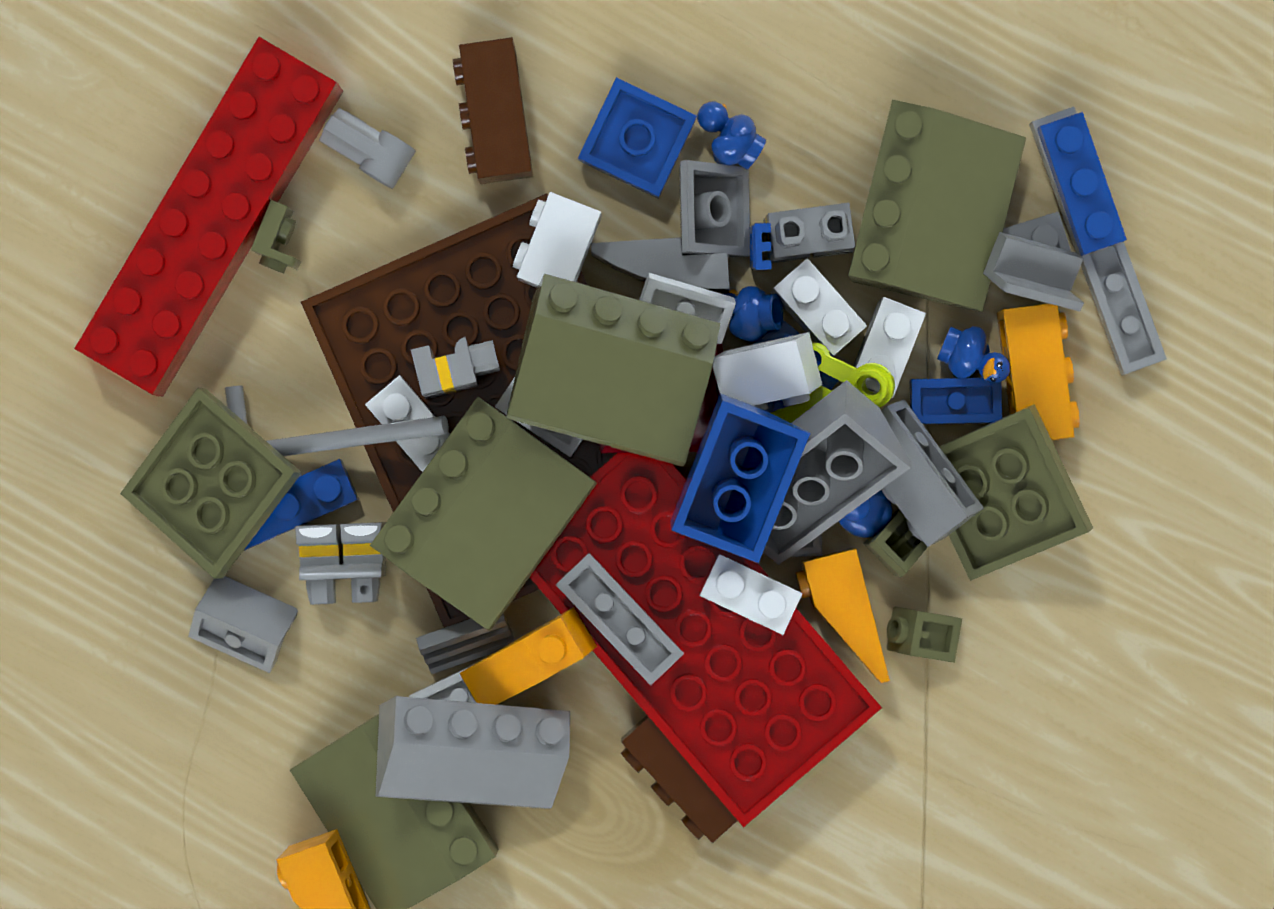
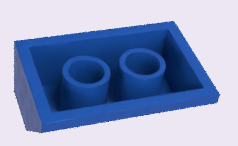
[670,393,810,563]

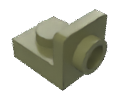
[251,200,301,274]
[886,606,962,663]

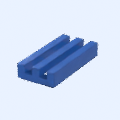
[749,223,772,270]

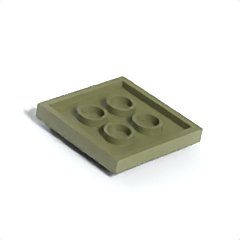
[120,388,302,579]
[939,404,1093,581]

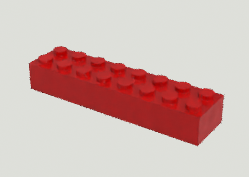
[74,37,343,397]

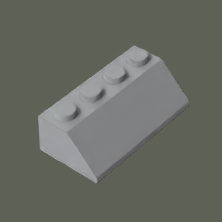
[763,380,911,565]
[376,696,570,809]

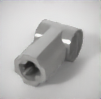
[319,108,416,189]

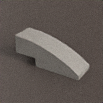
[591,237,730,293]

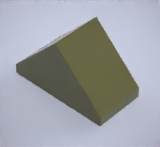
[863,509,927,577]

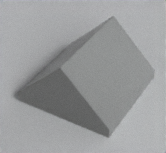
[679,160,750,257]

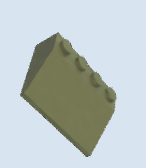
[848,99,1026,312]
[506,273,721,466]
[370,397,597,631]
[290,714,499,909]

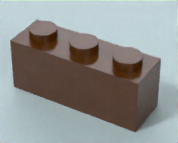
[453,37,533,184]
[621,715,737,843]

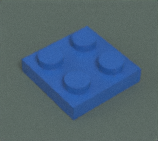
[578,77,697,199]

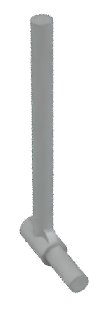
[225,385,449,456]

